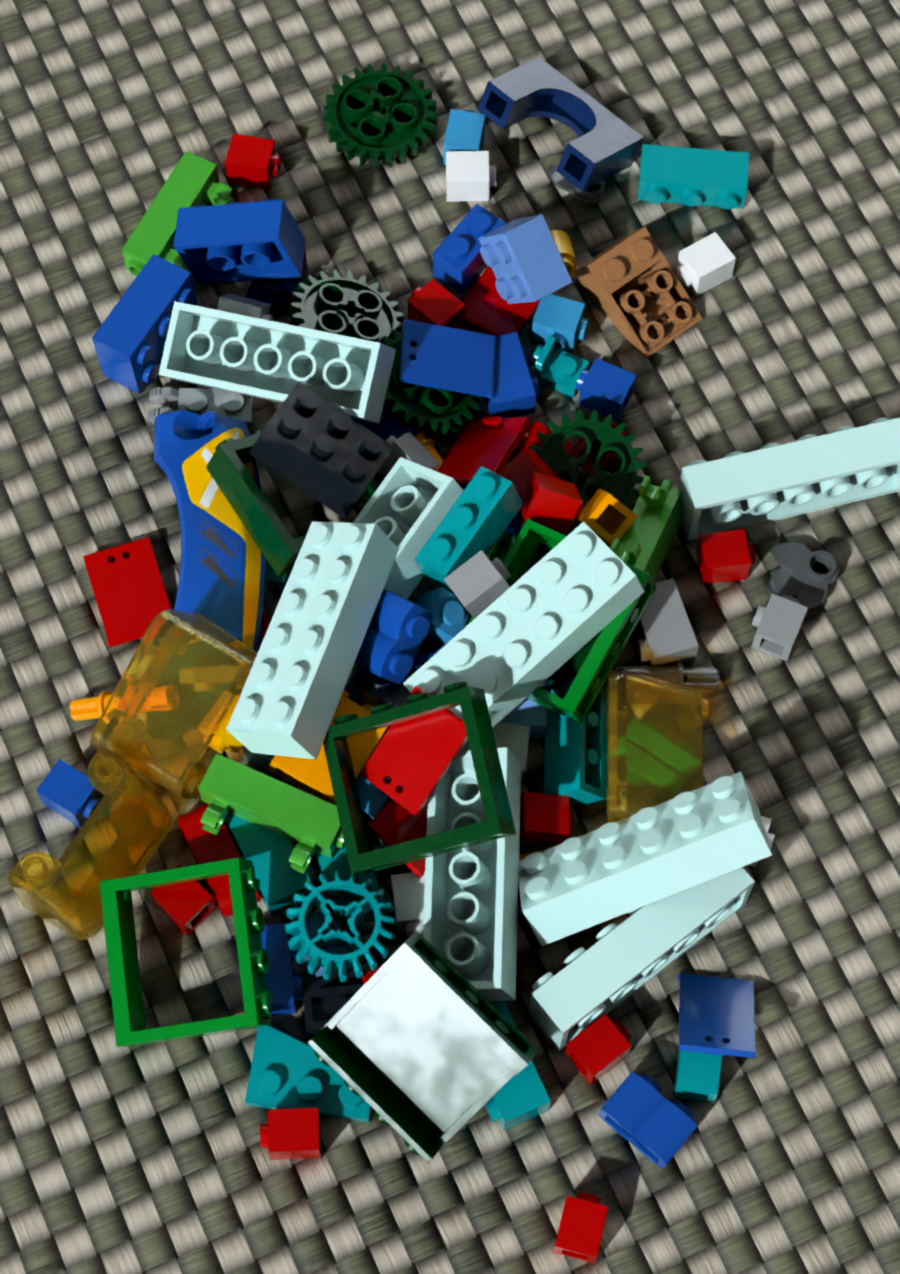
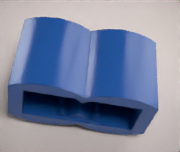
[355,589,433,684]
[598,1071,698,1169]

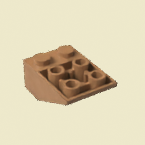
[575,226,703,358]

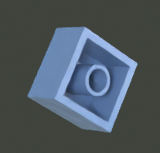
[478,214,572,304]

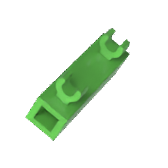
[122,151,234,277]
[610,476,683,581]
[198,753,345,875]

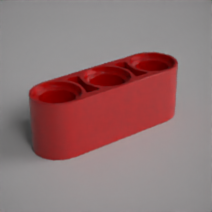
[176,803,261,919]

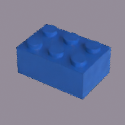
[174,199,306,285]
[92,254,198,394]

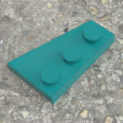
[245,1026,372,1123]

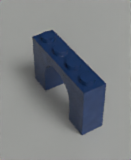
[478,57,644,192]

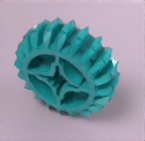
[284,870,397,982]

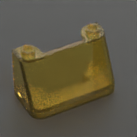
[90,609,257,799]
[605,670,709,824]
[7,745,172,940]

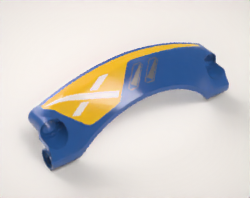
[149,410,266,740]

